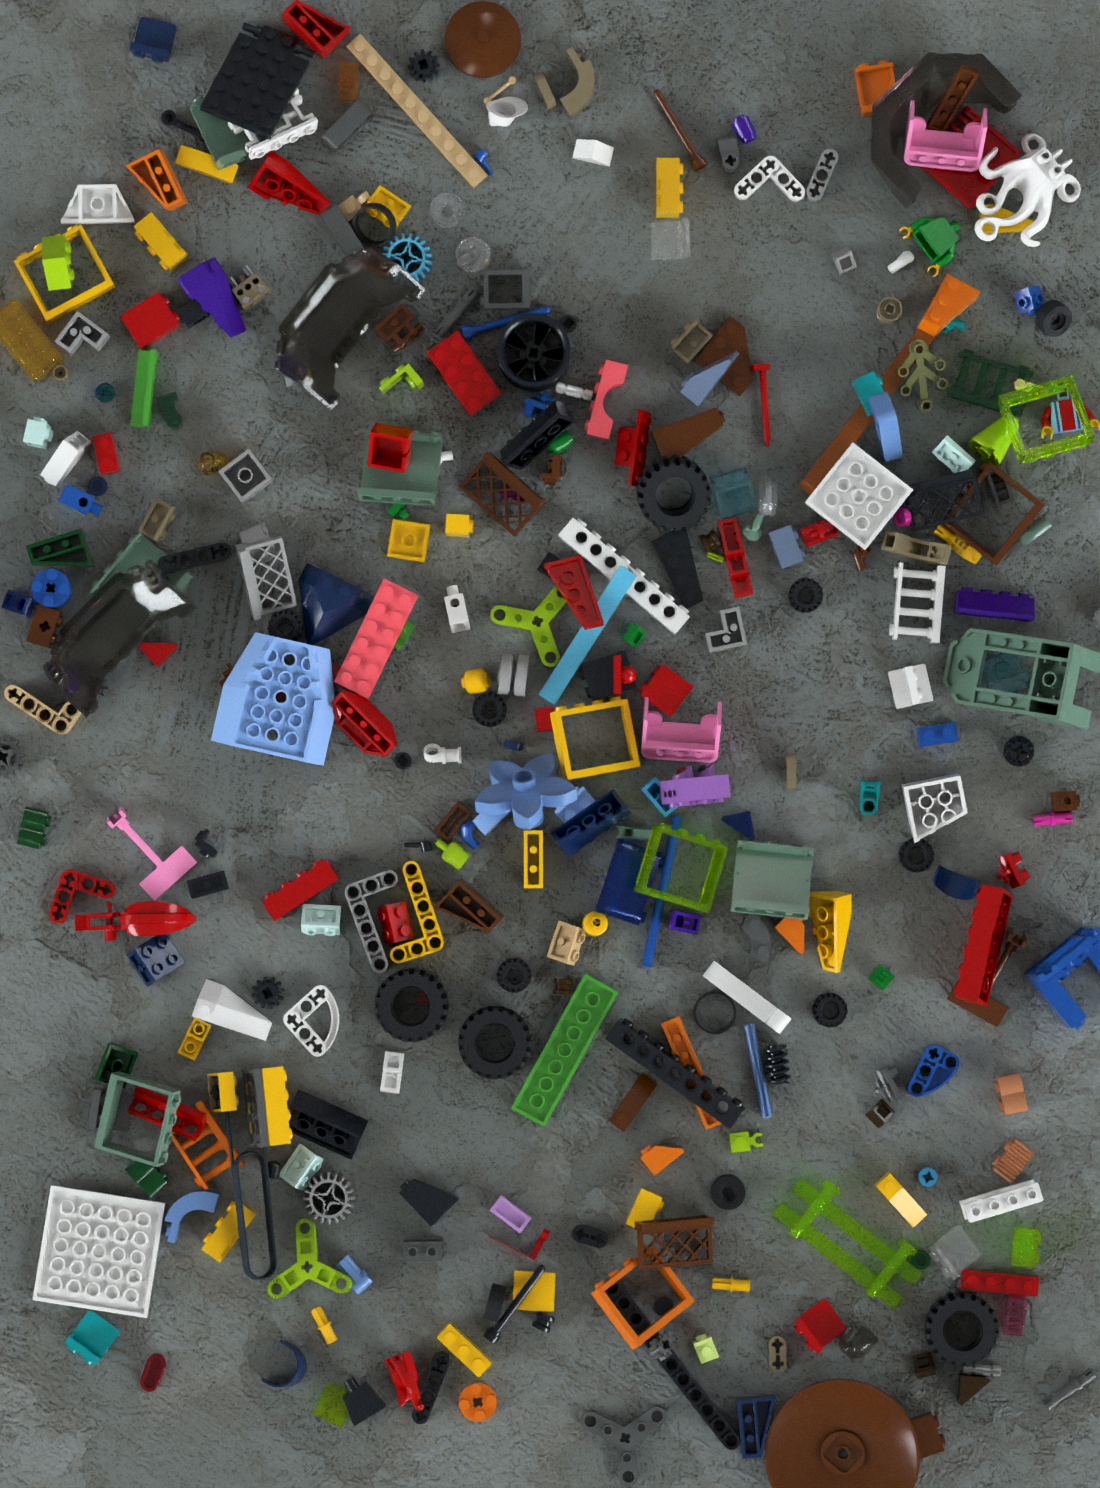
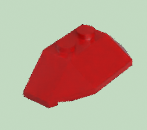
[331,690,398,757]

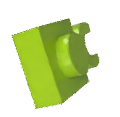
[729,1131,764,1153]

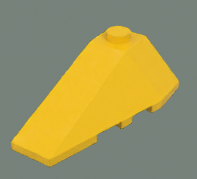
[809,891,852,973]

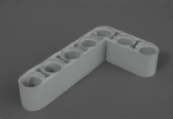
[344,870,398,973]

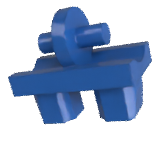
[524,390,554,418]

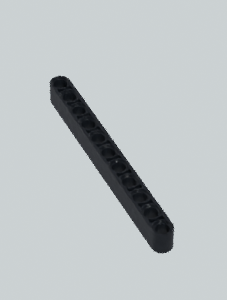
[604,1278,740,1450]

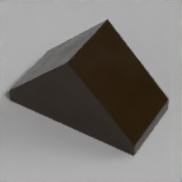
[957,1373,991,1406]

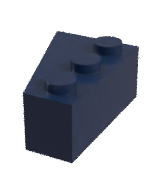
[736,1394,776,1459]

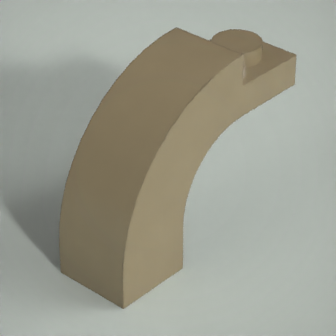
[560,47,595,118]
[881,531,952,565]

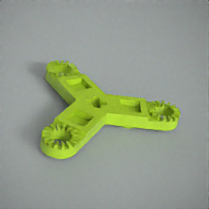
[490,586,567,667]
[267,1219,352,1299]

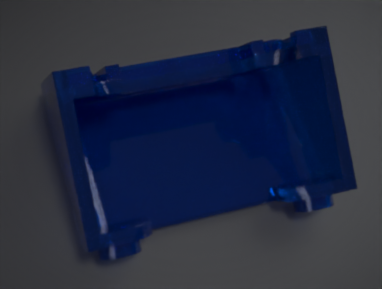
[595,838,665,926]

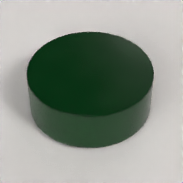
[911,1250,931,1270]

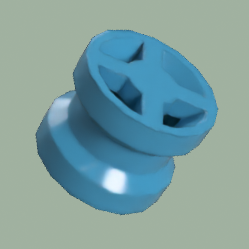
[917,1167,938,1187]

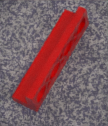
[127,1086,207,1141]

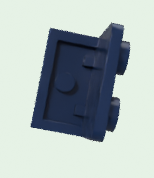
[129,17,177,63]

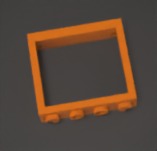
[591,1246,695,1349]

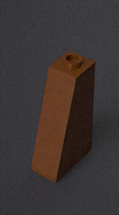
[651,407,725,458]

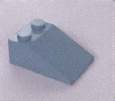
[680,351,740,406]

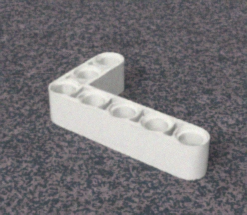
[703,961,791,1034]

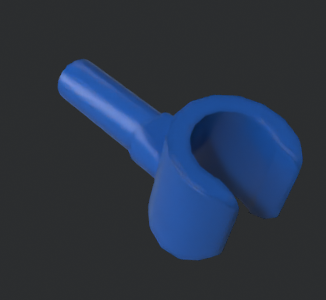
[475,149,493,175]

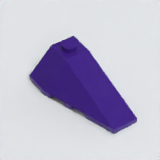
[177,257,246,338]

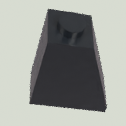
[399,1178,459,1226]

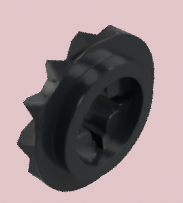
[1003,736,1034,767]

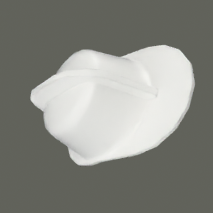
[486,96,528,127]

